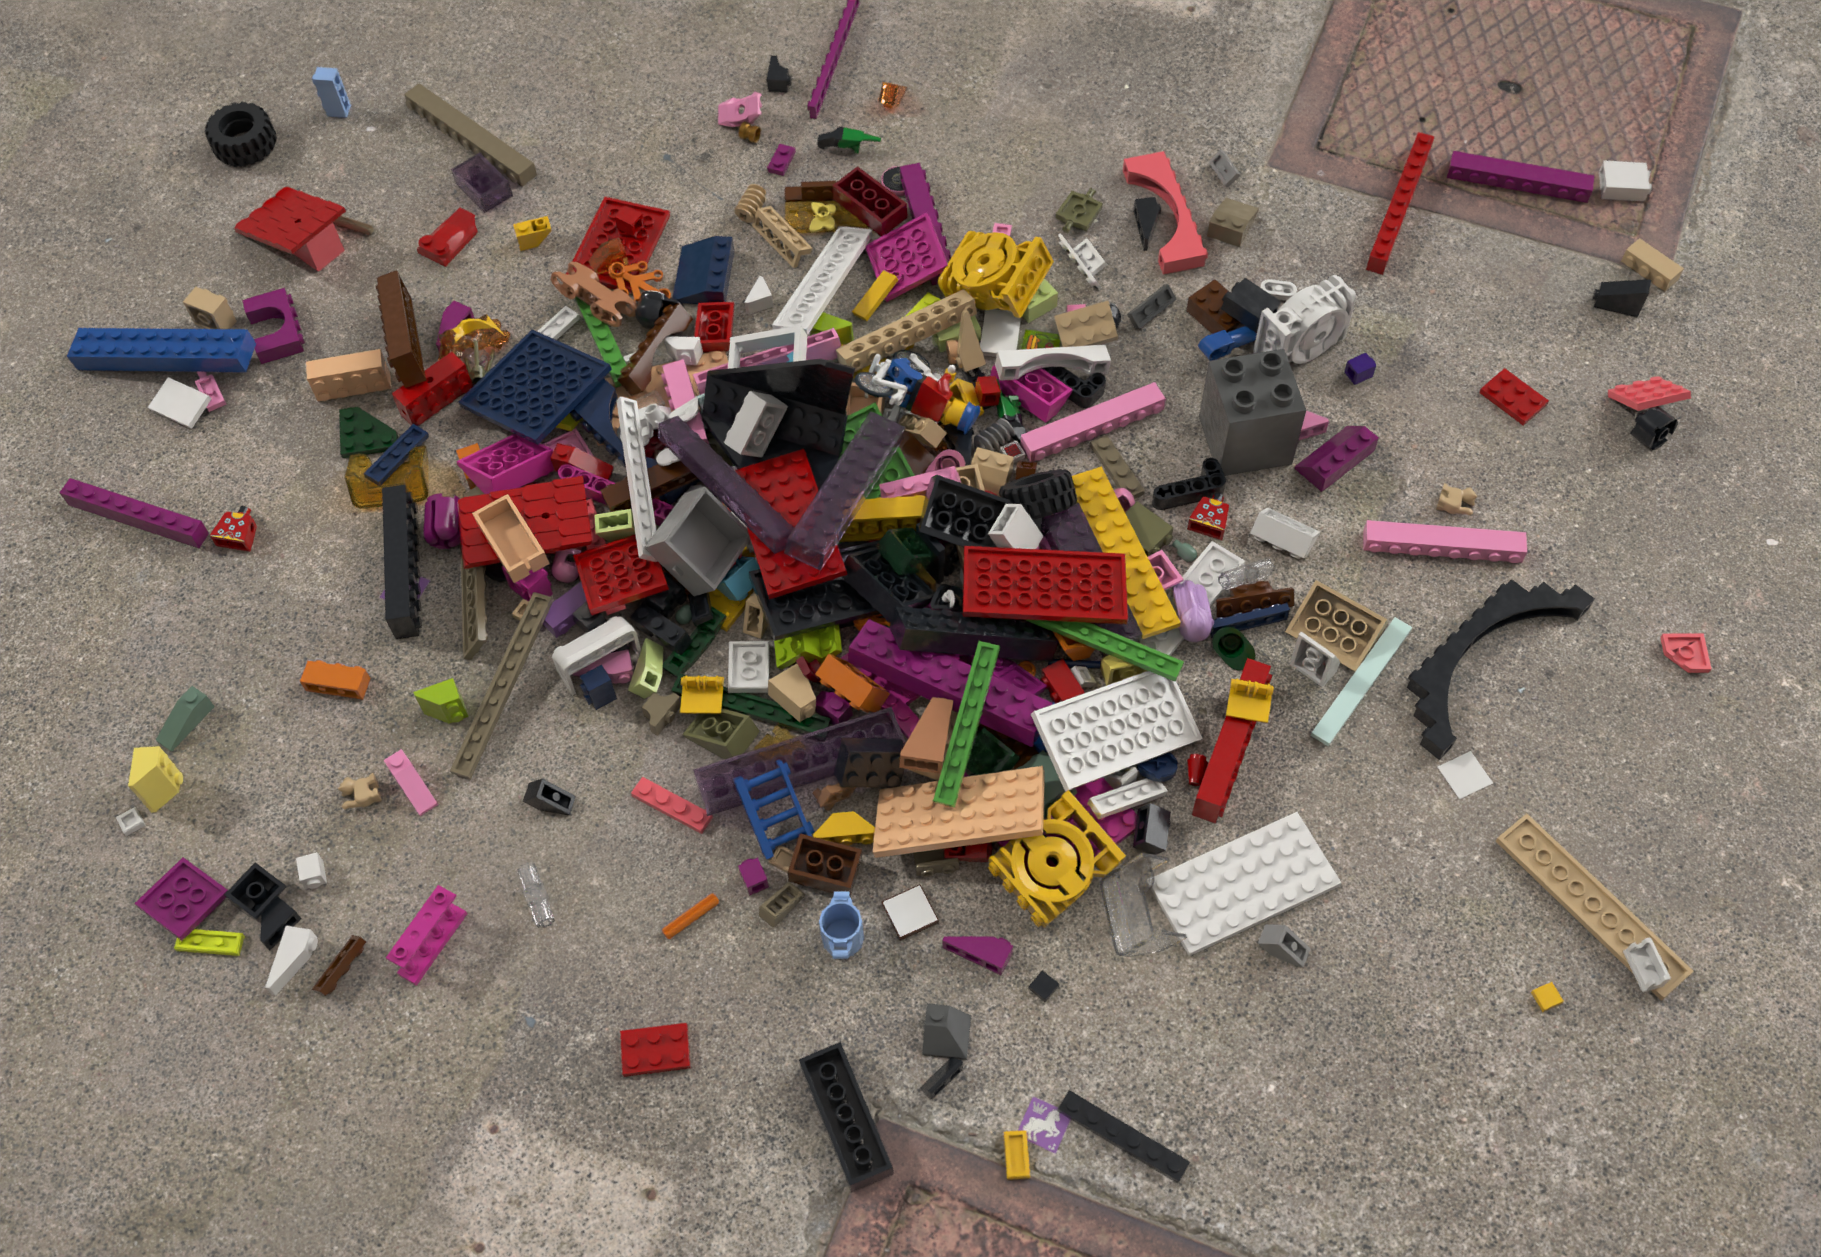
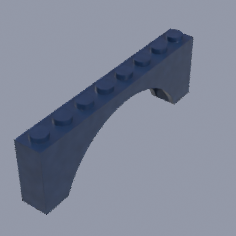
[570,378,703,505]

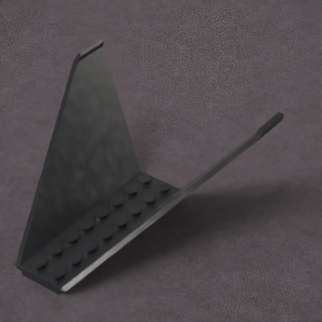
[702,359,855,522]

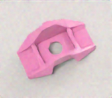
[718,92,762,127]

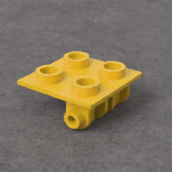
[680,675,724,714]
[1226,678,1274,723]

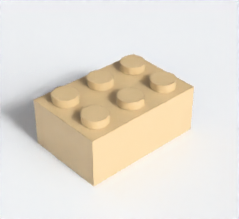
[1054,301,1118,347]

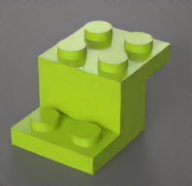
[774,625,842,670]

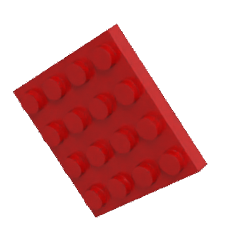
[573,534,669,615]

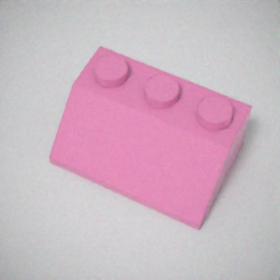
[1148,550,1183,590]

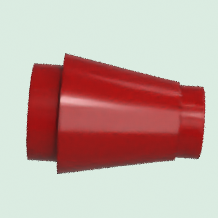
[1187,754,1208,786]

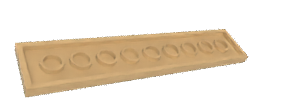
[1496,813,1694,1001]

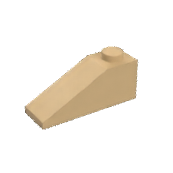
[956,310,986,372]

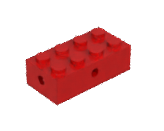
[392,352,473,426]

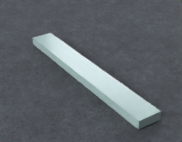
[1311,617,1412,747]

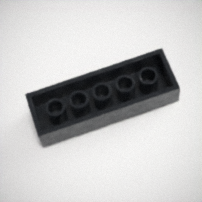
[798,1042,894,1193]

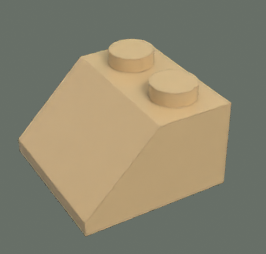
[971,447,1014,497]

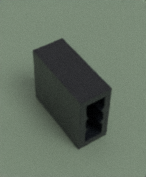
[1221,278,1281,333]

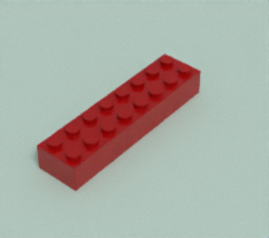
[1192,658,1273,824]

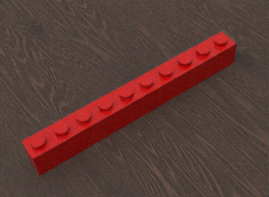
[1366,132,1435,275]

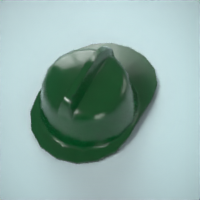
[1212,627,1256,670]

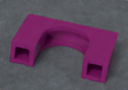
[242,288,305,364]

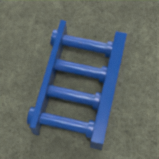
[733,759,815,859]

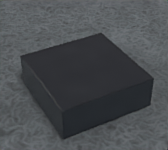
[1028,970,1059,1002]

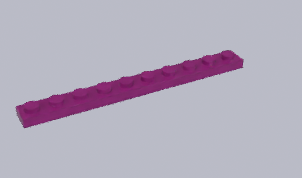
[807,0,860,119]

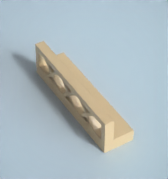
[752,206,812,268]

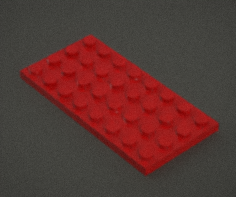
[730,449,847,599]
[963,546,1128,624]

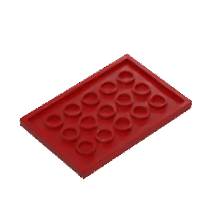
[566,197,671,294]

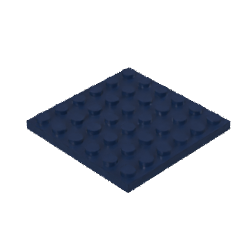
[458,329,612,445]

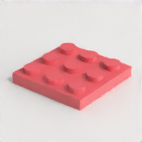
[1608,377,1691,411]

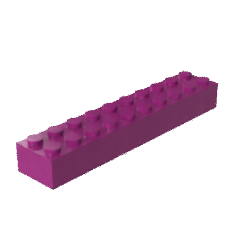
[848,619,1053,747]

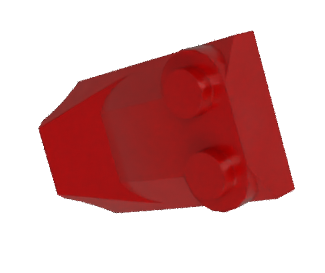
[417,207,478,267]
[694,302,735,353]

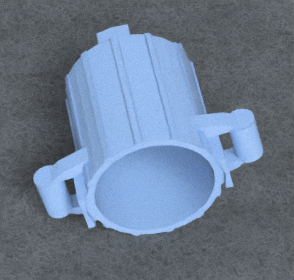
[819,891,864,959]

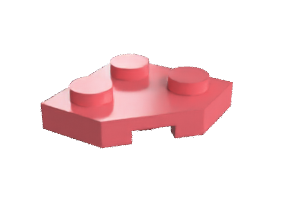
[1660,633,1712,673]

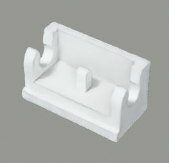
[1623,937,1671,992]

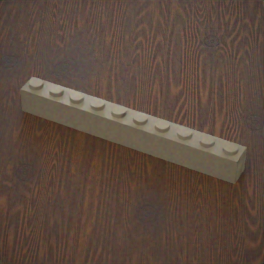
[404,83,537,187]

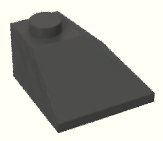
[922,1003,972,1060]

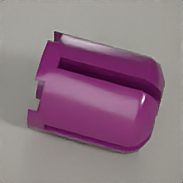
[424,493,461,549]

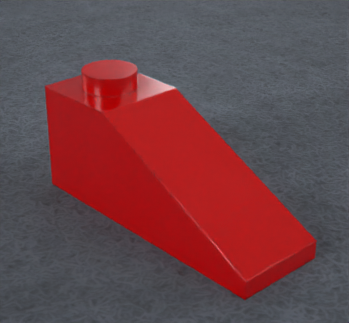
[550,443,614,480]

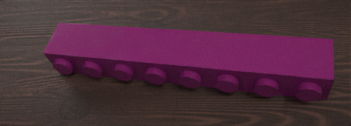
[1447,151,1595,203]
[900,163,951,286]
[59,478,209,549]

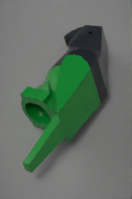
[817,126,881,153]
[996,379,1027,443]

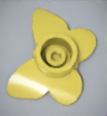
[810,202,836,233]

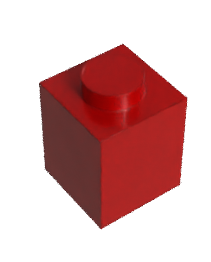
[615,205,645,237]
[975,376,1001,406]

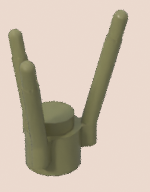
[464,340,495,384]

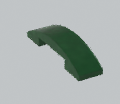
[663,606,726,677]

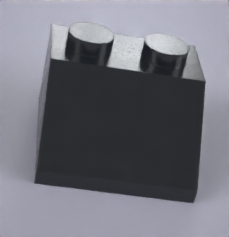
[224,862,287,920]

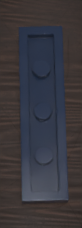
[364,424,429,486]
[1210,603,1290,638]

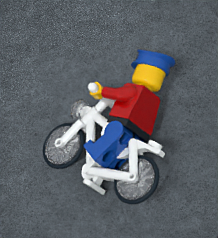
[855,350,980,435]

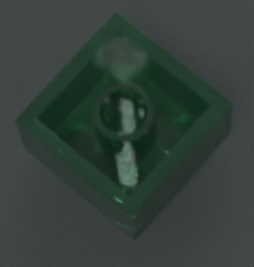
[876,528,936,575]
[966,728,1020,775]

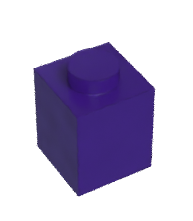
[1344,353,1377,385]

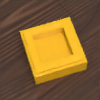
[1531,982,1564,1012]

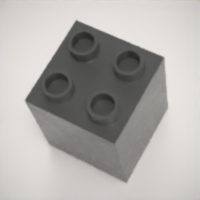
[1199,349,1306,476]

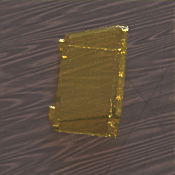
[345,446,429,509]

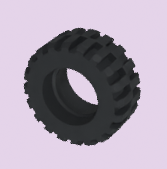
[205,102,277,167]
[999,469,1077,519]

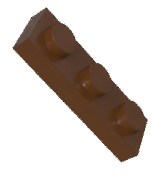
[312,935,367,996]

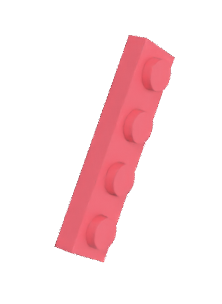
[631,777,713,834]

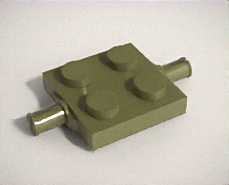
[1055,187,1103,233]

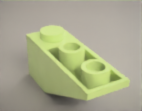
[628,638,663,699]

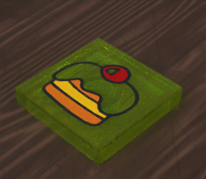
[1021,329,1061,350]

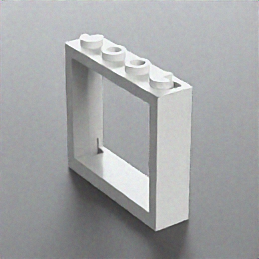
[728,325,807,369]

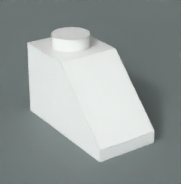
[664,337,703,365]

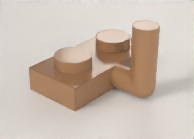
[812,783,857,811]

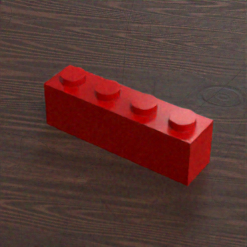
[1040,659,1085,704]

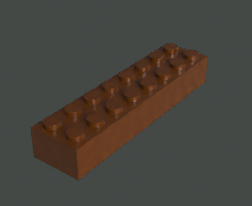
[376,270,426,388]

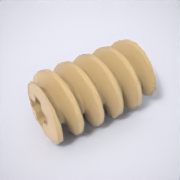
[735,184,766,223]

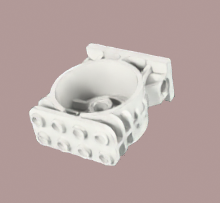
[1253,275,1356,364]

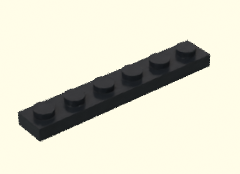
[1057,1090,1190,1184]

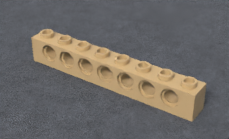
[835,289,977,372]

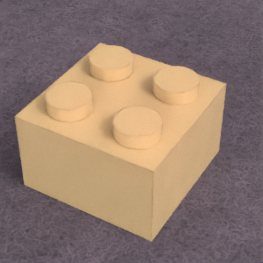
[183,287,237,329]

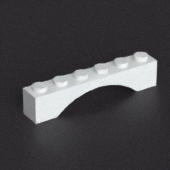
[995,345,1111,380]

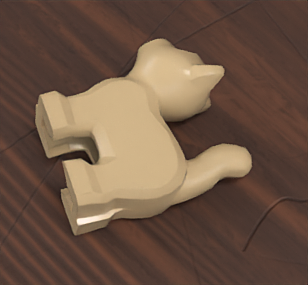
[1436,483,1477,516]
[338,773,382,810]

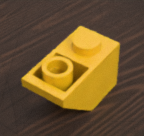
[513,216,552,251]

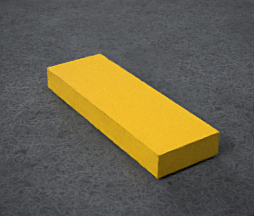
[852,270,899,321]

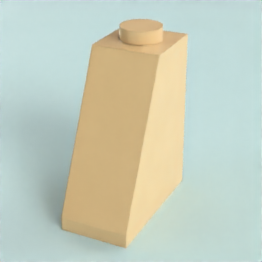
[743,591,768,639]
[768,664,816,722]

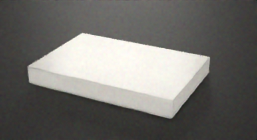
[980,309,1021,357]
[148,377,212,429]
[728,641,769,693]

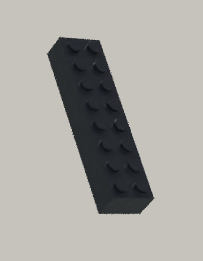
[382,484,422,639]
[889,606,1059,662]

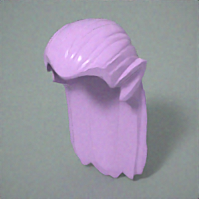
[1172,580,1214,642]

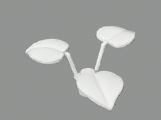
[620,396,699,466]

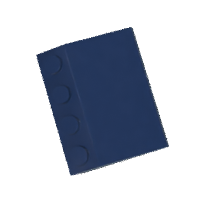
[672,236,735,305]

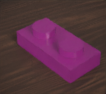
[767,143,796,176]

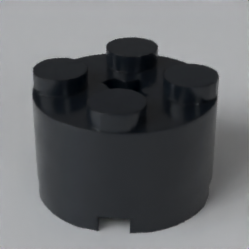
[1630,406,1678,450]
[641,572,688,619]

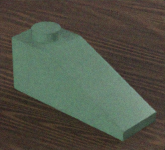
[156,686,215,752]

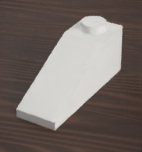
[265,926,318,995]

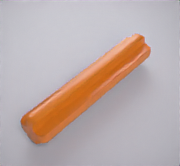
[662,893,719,939]

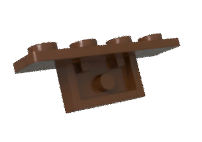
[785,180,836,202]
[1216,581,1295,618]

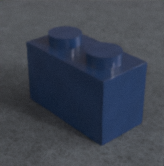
[580,665,617,710]

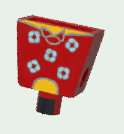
[1187,493,1229,541]
[210,506,257,552]

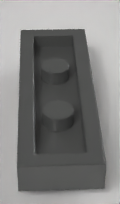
[1127,284,1177,330]

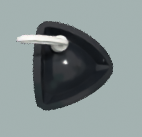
[930,584,963,612]

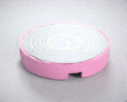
[881,166,905,196]

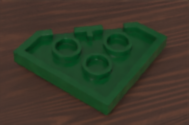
[339,407,398,459]

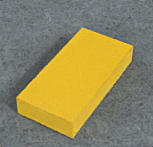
[1004,1130,1030,1180]

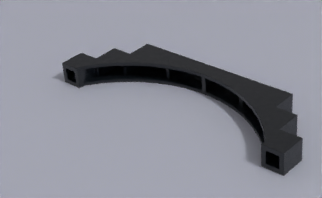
[1407,579,1595,760]

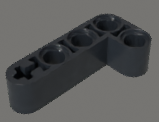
[1042,367,1106,409]
[1152,457,1226,510]

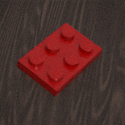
[1479,368,1549,426]
[620,1023,691,1077]

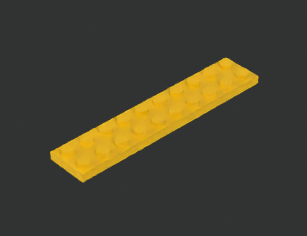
[1072,466,1181,639]

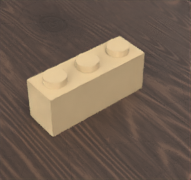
[1621,238,1684,292]

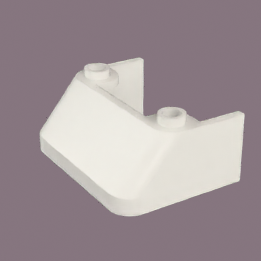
[552,616,641,696]

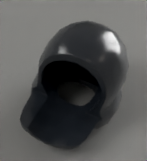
[636,290,684,329]

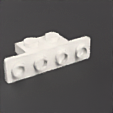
[1058,233,1107,290]

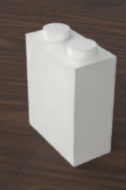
[1599,161,1652,201]
[988,504,1043,549]

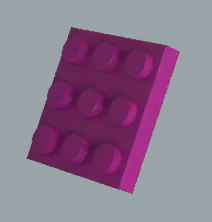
[134,857,228,941]

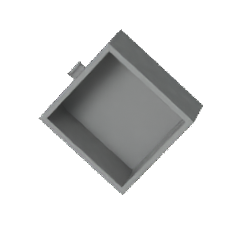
[644,486,751,596]

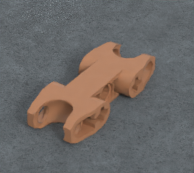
[550,262,637,327]

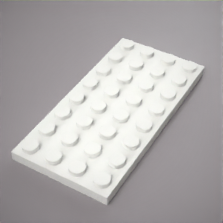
[1031,671,1203,792]
[1147,812,1341,956]

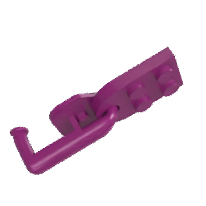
[955,654,1047,696]

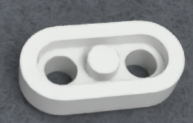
[1260,279,1297,301]

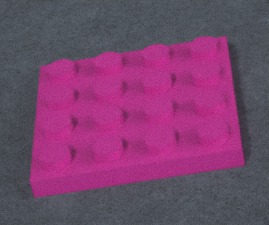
[865,212,948,302]

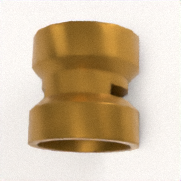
[738,122,761,143]

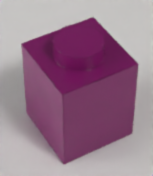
[738,857,769,896]

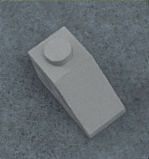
[1258,925,1311,967]

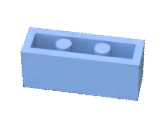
[312,67,351,118]

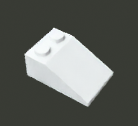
[1290,632,1340,687]

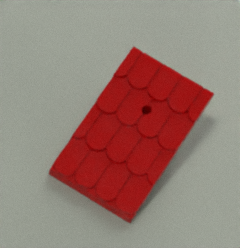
[234,187,346,272]
[457,476,592,569]

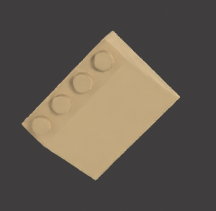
[1285,580,1389,672]

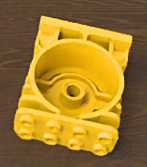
[938,231,1054,318]
[988,790,1126,928]

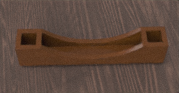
[617,303,693,396]

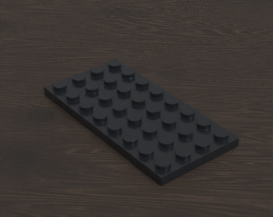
[749,535,916,641]

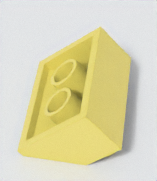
[128,746,183,813]

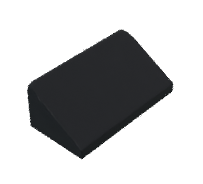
[920,1058,963,1100]

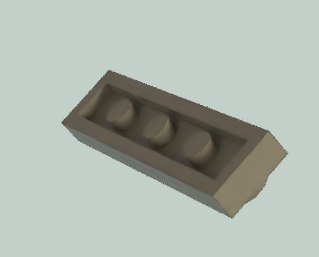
[1090,435,1145,499]

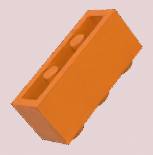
[300,660,371,700]

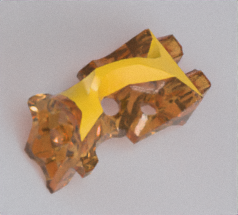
[438,314,510,360]

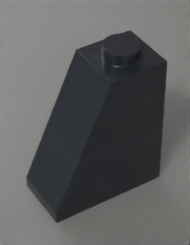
[1592,279,1651,317]

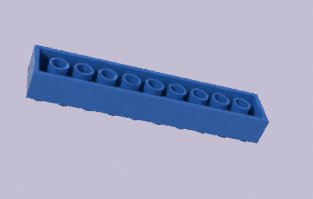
[67,328,256,372]

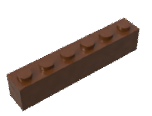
[600,442,718,512]

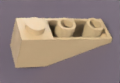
[898,413,947,448]

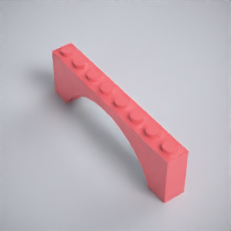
[1123,151,1208,275]

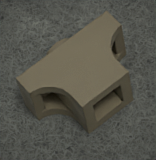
[642,692,681,736]

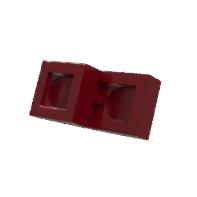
[796,656,822,683]

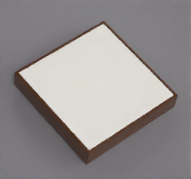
[881,884,939,941]

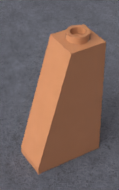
[899,697,953,774]

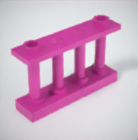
[386,885,467,986]

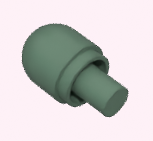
[1172,539,1197,562]
[675,604,692,625]

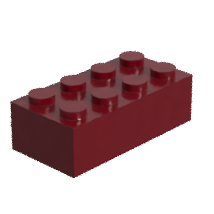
[832,166,908,237]

